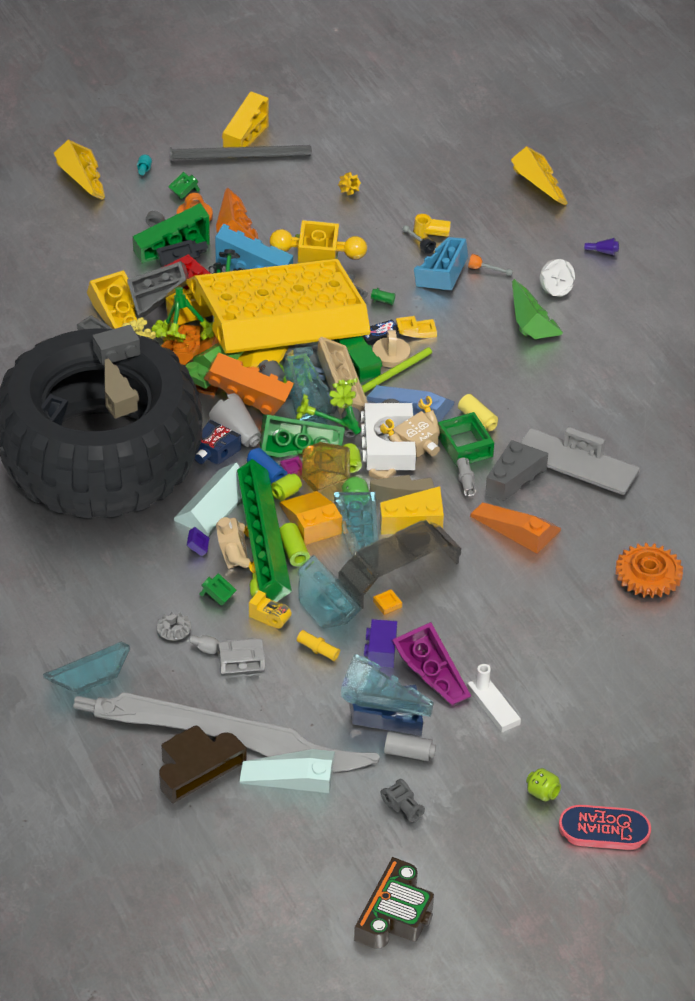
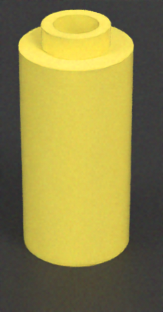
[458,394,498,432]

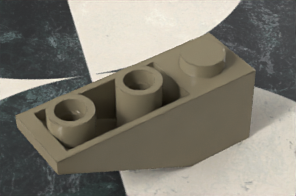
[105,358,139,419]

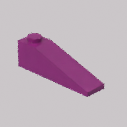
[392,622,471,706]

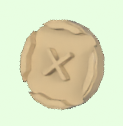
[372,330,410,368]

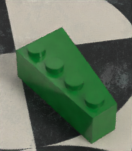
[132,203,210,264]

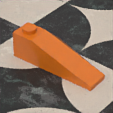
[216,188,258,240]
[161,324,201,365]

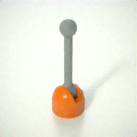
[468,254,513,276]

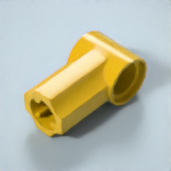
[413,214,451,238]

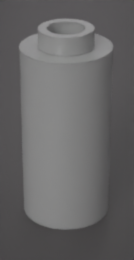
[384,731,436,762]

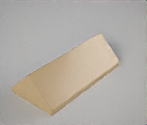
[317,337,368,417]

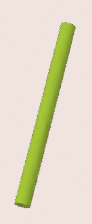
[362,347,432,393]

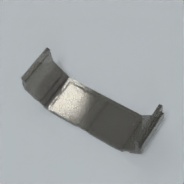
[338,520,461,609]

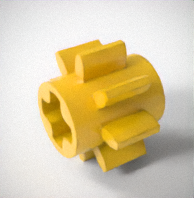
[338,172,361,196]

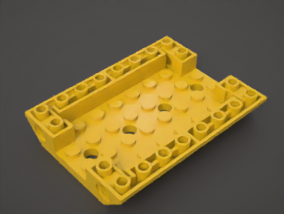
[186,259,370,354]

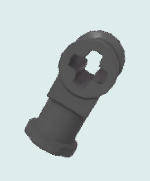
[380,778,425,822]

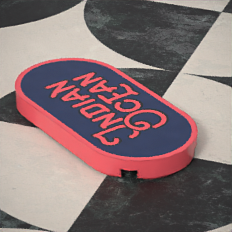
[559,805,651,850]

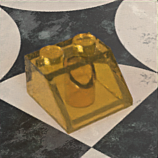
[302,442,350,492]

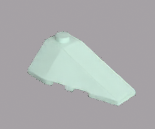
[239,749,335,793]

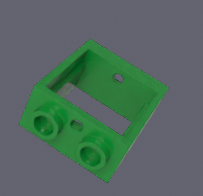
[438,412,495,467]

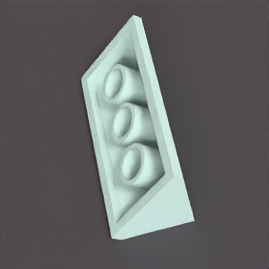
[174,463,242,537]

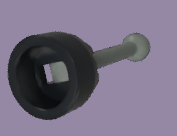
[403,225,436,254]

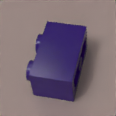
[364,619,397,668]

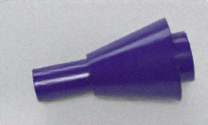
[584,238,619,256]

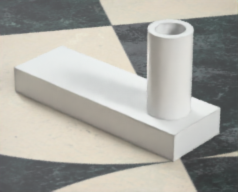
[467,664,521,733]

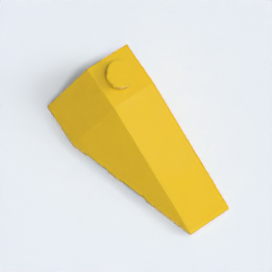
[54,140,105,200]
[511,146,568,205]
[87,270,137,329]

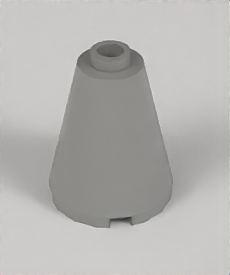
[208,393,261,447]

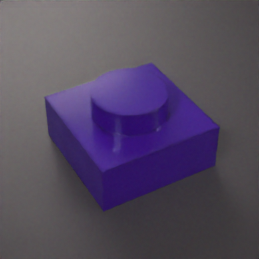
[187,527,210,556]

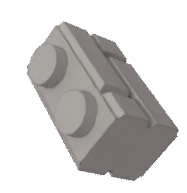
[219,638,265,674]

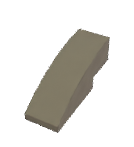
[369,475,435,501]

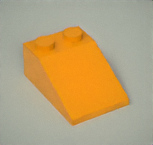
[280,491,342,545]

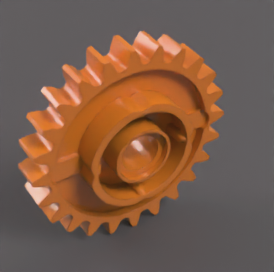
[615,543,683,598]

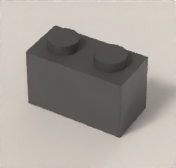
[92,324,140,365]

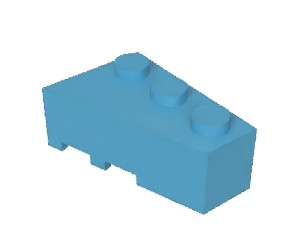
[414,237,468,290]

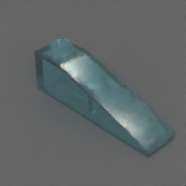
[341,654,434,717]

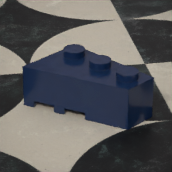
[349,685,423,736]

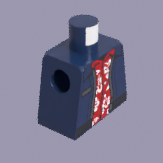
[195,419,241,465]

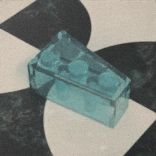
[283,354,338,420]

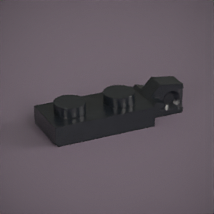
[155,240,208,268]

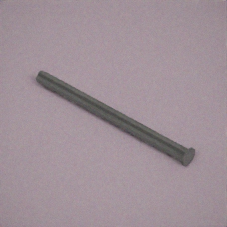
[170,145,312,162]

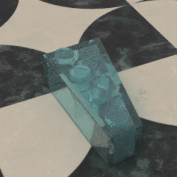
[334,492,379,569]

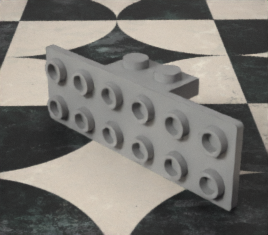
[520,427,640,495]

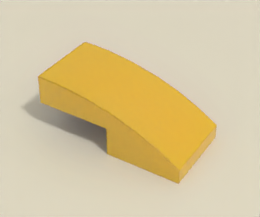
[396,316,437,338]

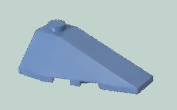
[367,385,455,422]

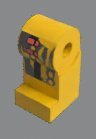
[249,590,292,629]

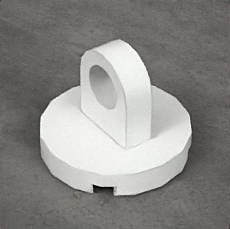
[539,259,575,296]

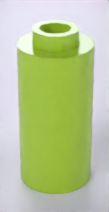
[280,523,310,567]

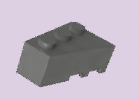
[127,261,189,318]
[485,440,548,501]

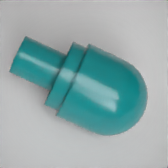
[137,154,152,175]

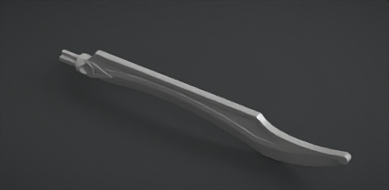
[73,692,379,773]

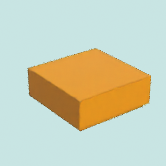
[373,589,402,615]

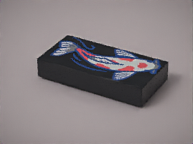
[363,319,401,345]

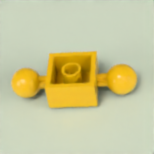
[269,220,367,263]

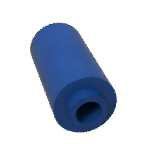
[247,448,288,485]

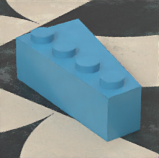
[215,224,293,270]

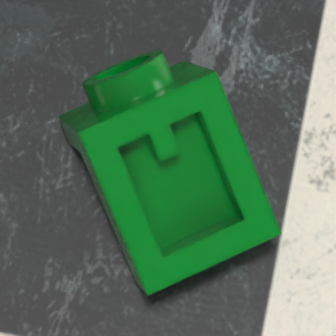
[168,172,200,199]
[199,573,237,606]

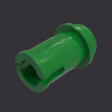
[371,288,396,305]

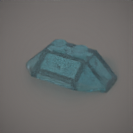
[298,555,362,629]
[43,641,130,694]

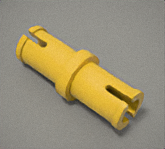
[297,630,340,661]

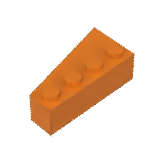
[204,352,294,416]

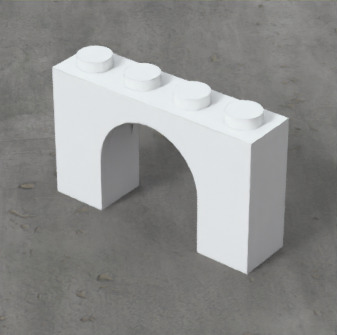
[360,403,416,470]

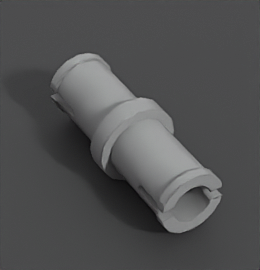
[456,458,477,496]

